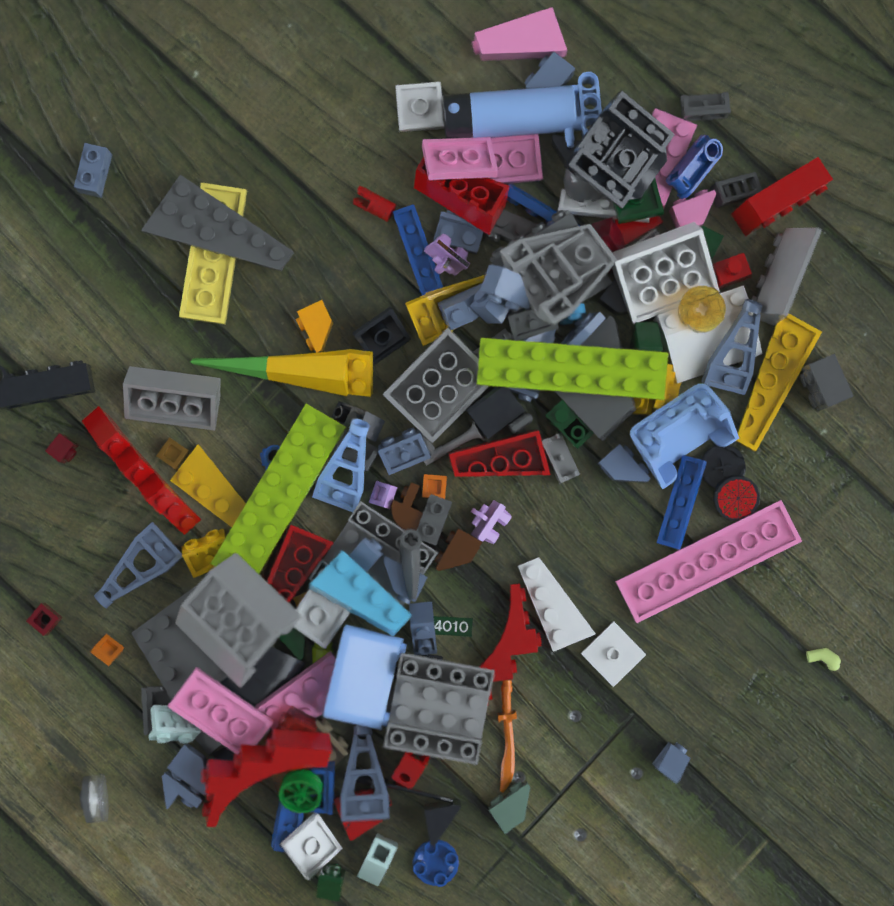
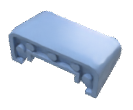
[630,384,739,489]
[323,624,407,730]

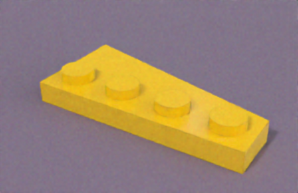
[170,444,246,527]

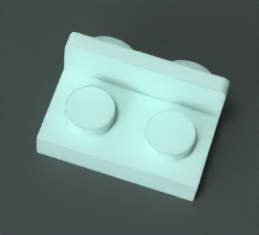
[149,705,201,743]

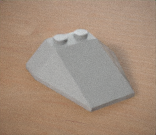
[500,224,617,325]

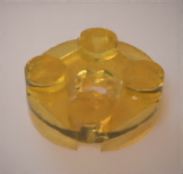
[678,286,726,333]

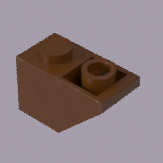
[434,528,482,571]

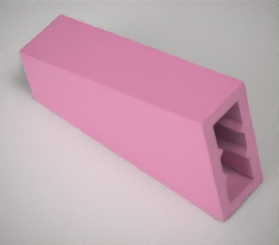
[472,7,567,61]

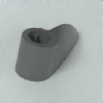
[399,529,422,600]

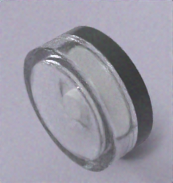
[80,774,109,823]

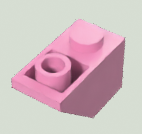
[669,189,716,228]

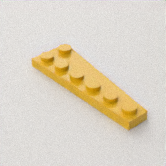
[736,313,822,452]

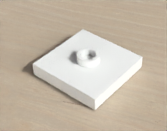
[396,82,445,132]
[294,589,350,649]
[581,621,646,687]
[280,813,343,880]

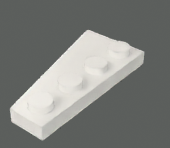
[518,557,596,652]

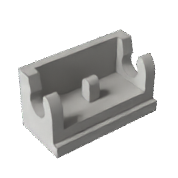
[542,433,580,484]

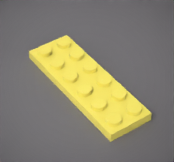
[179,183,247,325]

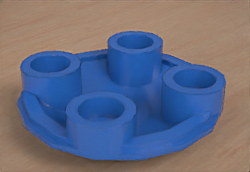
[413,840,459,887]

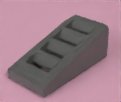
[710,172,762,208]
[506,411,533,435]

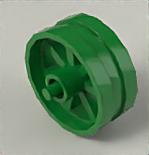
[279,769,323,813]

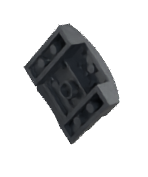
[564,91,675,209]
[220,646,307,707]

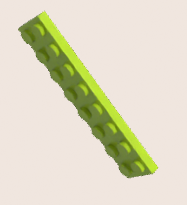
[477,338,668,400]
[210,404,347,574]

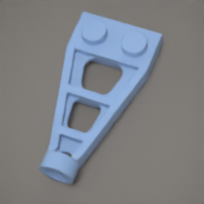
[312,419,370,512]

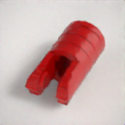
[352,186,397,222]

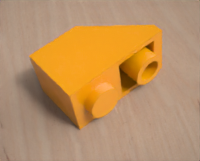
[296,300,333,353]

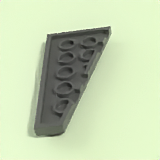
[141,175,294,271]

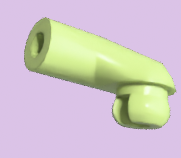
[806,648,841,671]

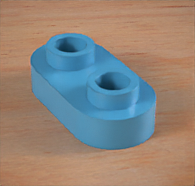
[559,304,586,325]

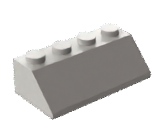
[123,366,221,430]

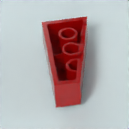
[414,157,510,235]
[731,157,833,237]
[448,429,551,477]
[267,525,334,603]

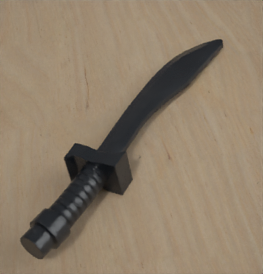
[344,771,454,803]

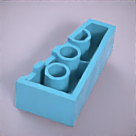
[309,550,412,636]

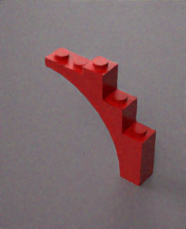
[82,406,201,535]
[479,583,542,706]
[201,729,332,827]

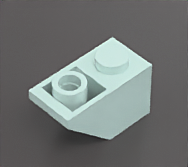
[357,833,398,886]

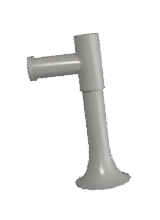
[422,420,485,466]

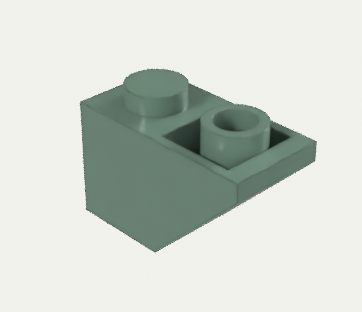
[488,781,530,833]

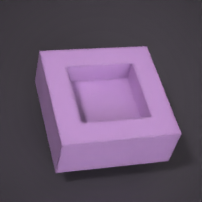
[369,481,397,509]

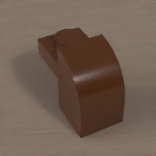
[392,482,423,531]

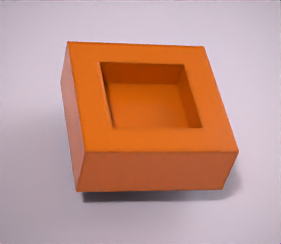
[422,474,447,499]
[91,634,125,666]

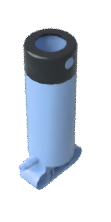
[442,72,602,148]

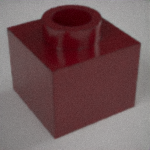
[45,433,78,464]
[26,603,63,636]

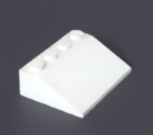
[612,222,720,324]
[653,285,762,384]

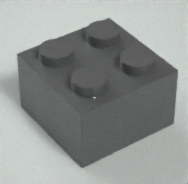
[799,354,853,411]

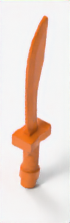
[498,680,517,793]

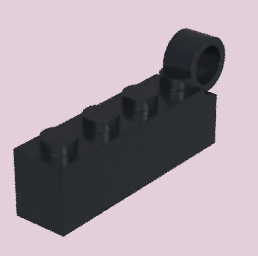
[0,360,95,410]

